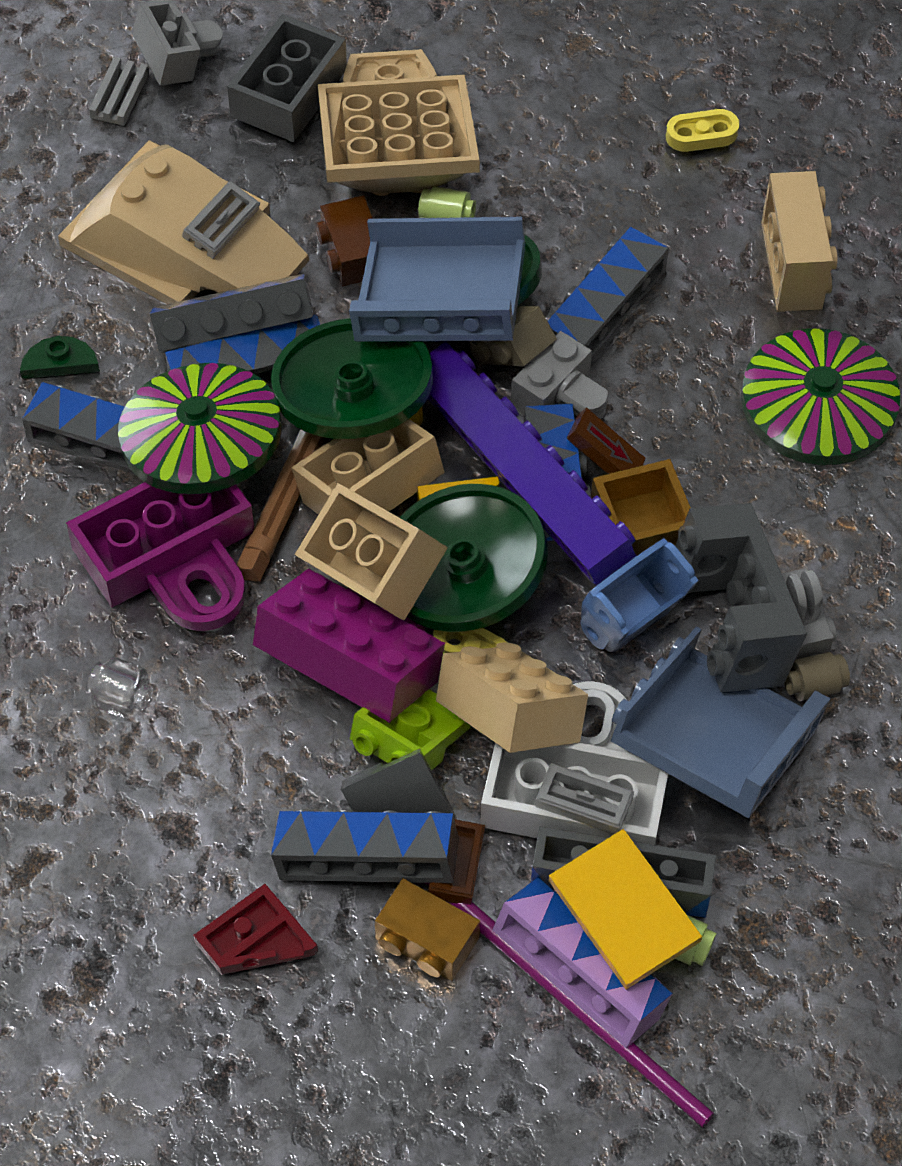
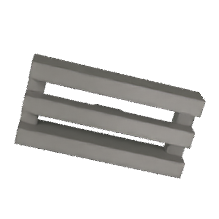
[89,57,149,126]
[182,181,260,259]
[535,763,634,834]

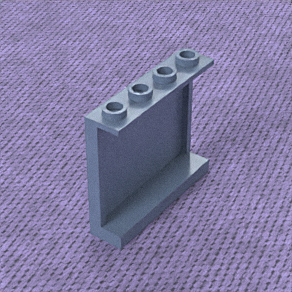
[349,217,525,341]
[611,626,830,818]

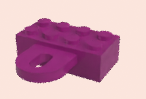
[66,482,254,631]
[253,568,445,723]

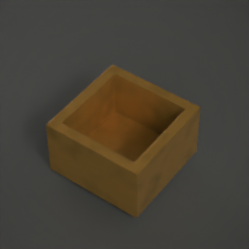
[591,459,691,556]

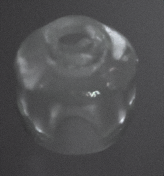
[86,657,153,719]

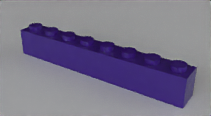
[428,341,636,587]

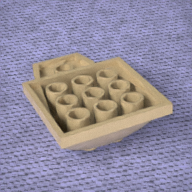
[318,49,480,196]
[58,140,310,304]

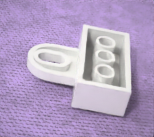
[480,681,668,845]

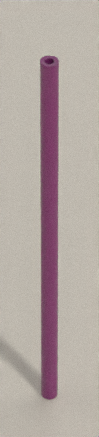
[425,883,714,1128]

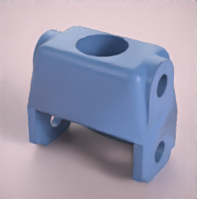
[580,538,699,652]

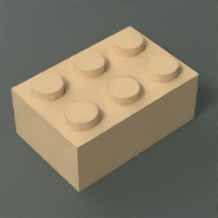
[761,171,837,312]
[291,419,445,515]
[295,483,448,620]
[436,642,588,753]

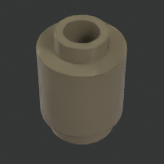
[784,652,850,701]

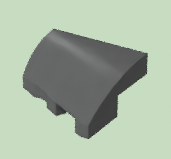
[341,748,457,819]

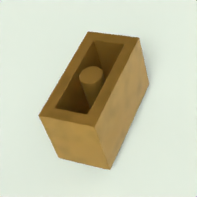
[375,878,480,981]

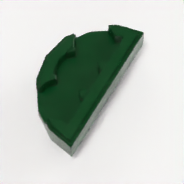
[20,336,100,379]

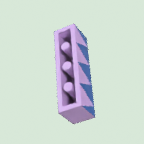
[493,878,673,1048]

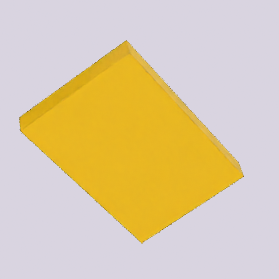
[548,828,702,990]

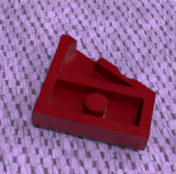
[193,884,318,975]

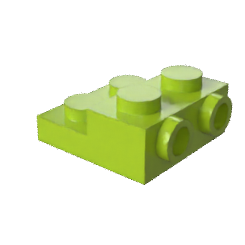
[350,689,471,771]

